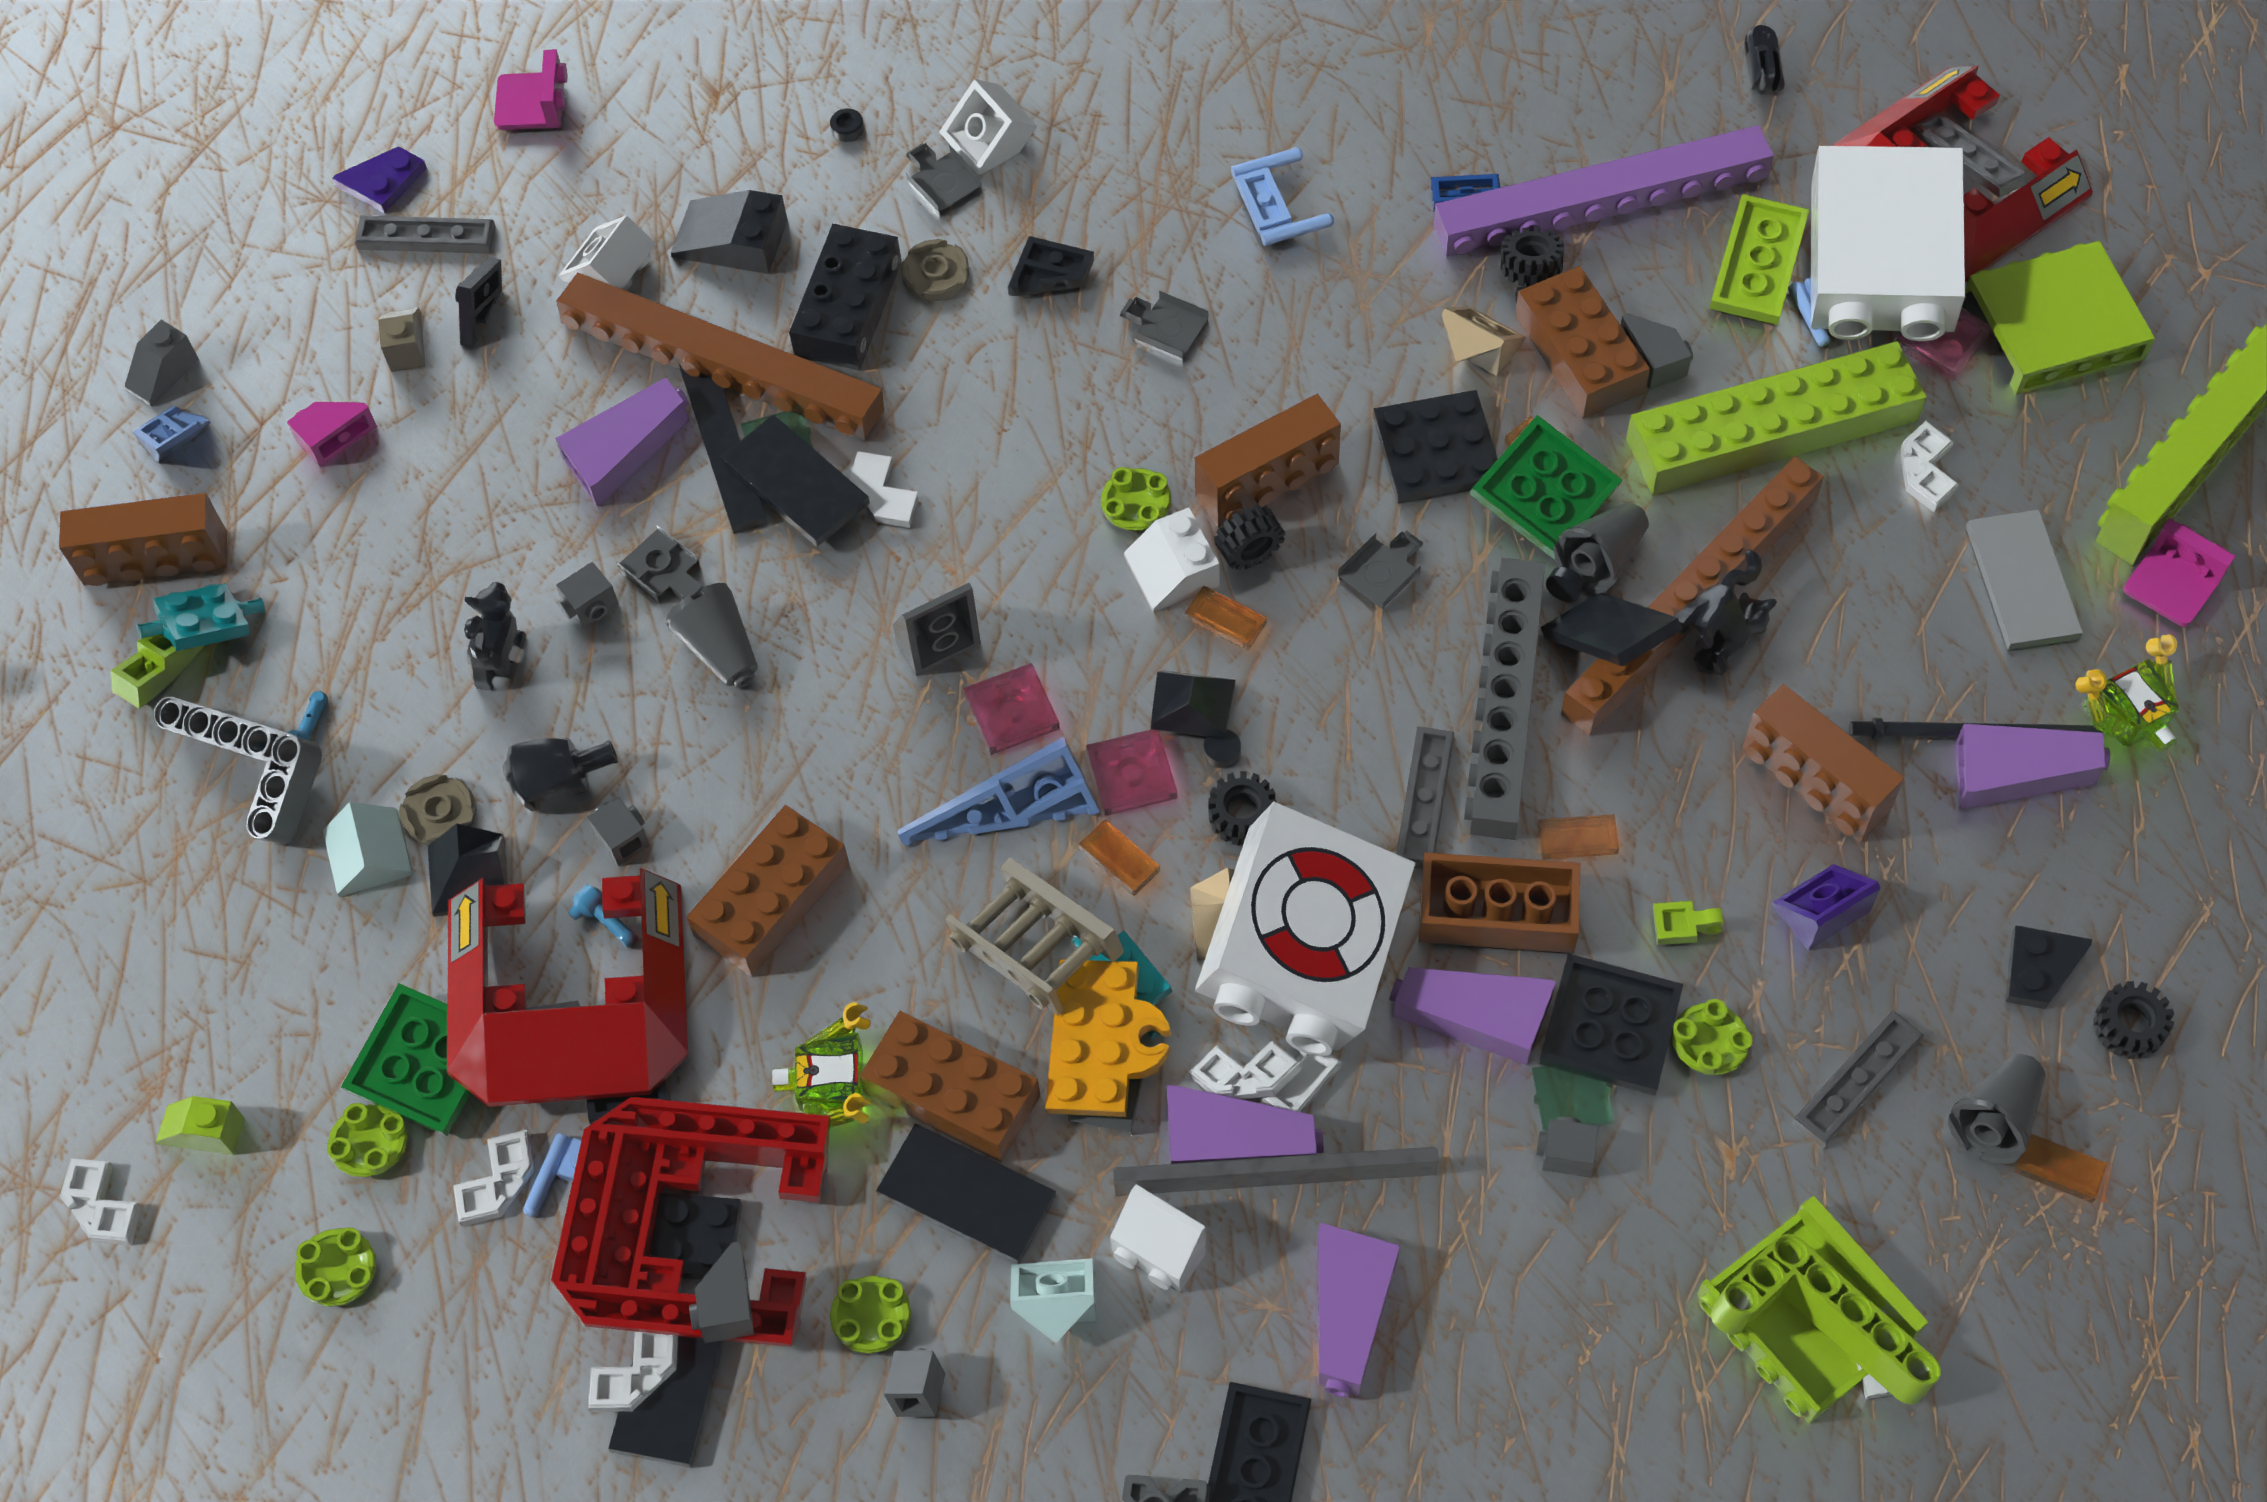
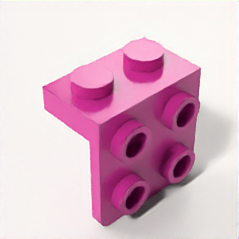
[494,49,568,130]
[2123,518,2236,627]

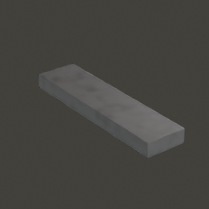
[1912,112,2028,198]
[354,215,496,254]
[1396,726,1454,869]
[1792,1010,1924,1149]

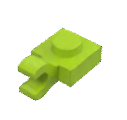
[1652,900,1724,945]

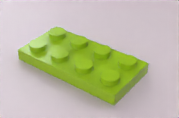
[1709,194,1810,325]

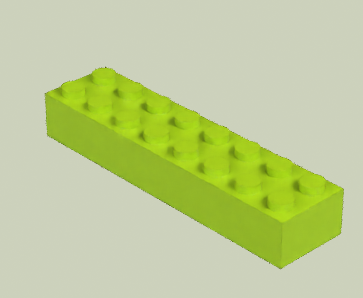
[2095,323,2267,566]
[1626,341,1927,496]

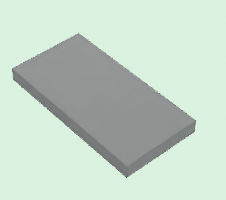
[1966,509,2083,650]

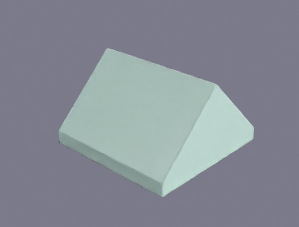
[323,802,413,898]

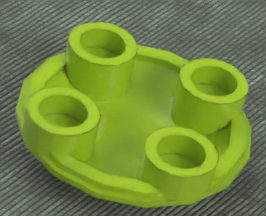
[1101,467,1171,531]
[1672,999,1753,1075]
[327,1103,408,1177]
[295,1227,376,1307]
[829,1275,912,1354]

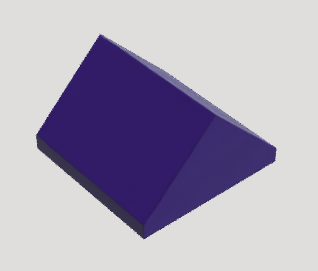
[1772,864,1881,950]

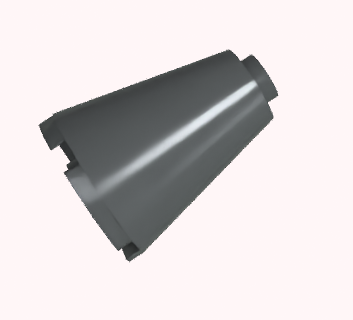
[1553,502,1649,594]
[666,583,758,688]
[1948,1054,2046,1164]

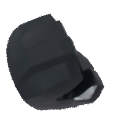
[502,738,618,812]

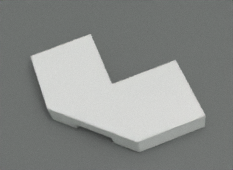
[1901,421,1960,512]
[849,451,919,528]
[1189,1041,1302,1099]
[453,1130,535,1227]
[60,1158,142,1245]
[588,1332,678,1412]

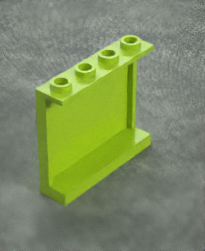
[1965,240,2155,395]
[1697,1195,1929,1424]

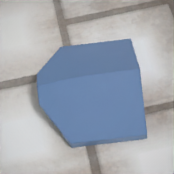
[132,406,211,463]

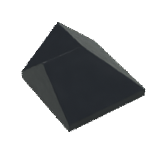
[1151,670,1236,739]
[428,823,508,917]

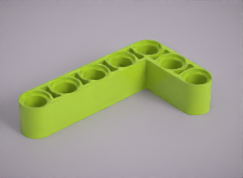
[1710,1234,1941,1404]

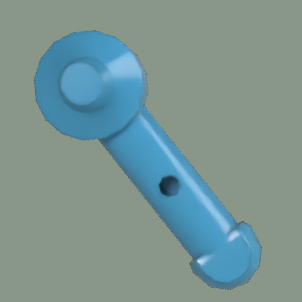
[288,691,328,754]
[568,884,638,948]

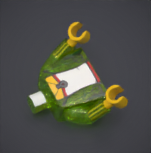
[2075,634,2179,753]
[772,1002,871,1128]

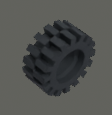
[1500,227,1564,287]
[1214,505,1285,570]
[1208,771,1277,845]
[2093,981,2174,1059]

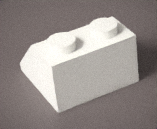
[939,79,1037,175]
[558,215,656,291]
[1124,507,1220,613]
[1110,1184,1206,1293]

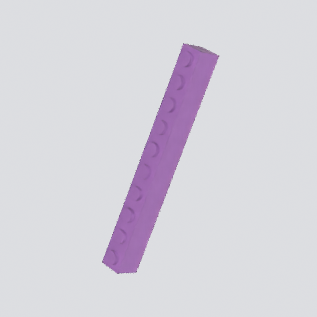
[1433,125,1774,257]

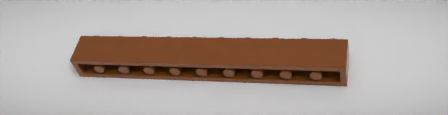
[556,272,884,441]
[1561,456,1824,736]

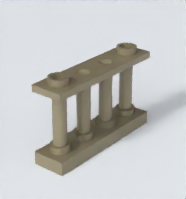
[945,857,1124,1016]

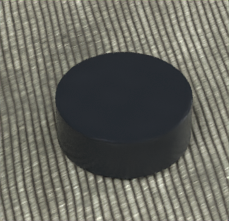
[830,108,864,142]
[1546,567,1585,602]
[1204,729,1241,768]

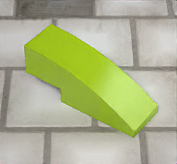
[110,634,205,709]

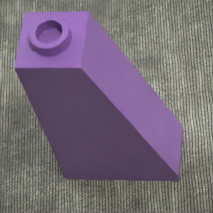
[555,377,689,506]
[1956,724,2110,809]
[1389,967,1556,1065]
[1167,1085,1324,1164]
[1317,1223,1400,1398]

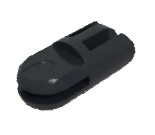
[1744,25,1785,92]

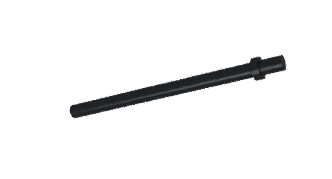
[1849,718,2103,740]

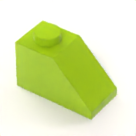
[156,1096,245,1155]

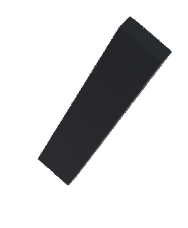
[678,364,768,534]

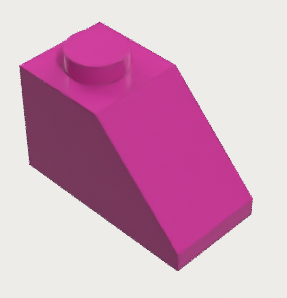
[287,402,377,467]

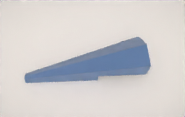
[898,736,1100,846]

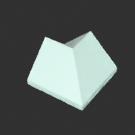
[1010,1258,1097,1343]

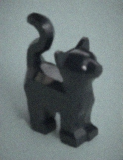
[1675,550,1777,676]
[464,582,526,691]

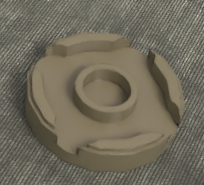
[901,239,970,301]
[399,774,477,846]

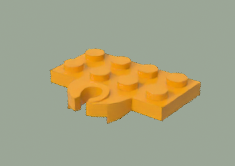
[1045,959,1172,1117]

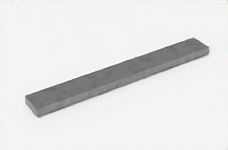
[1113,1147,1439,1196]

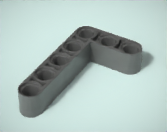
[153,696,322,845]

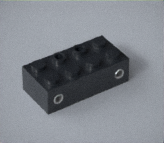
[789,223,902,371]

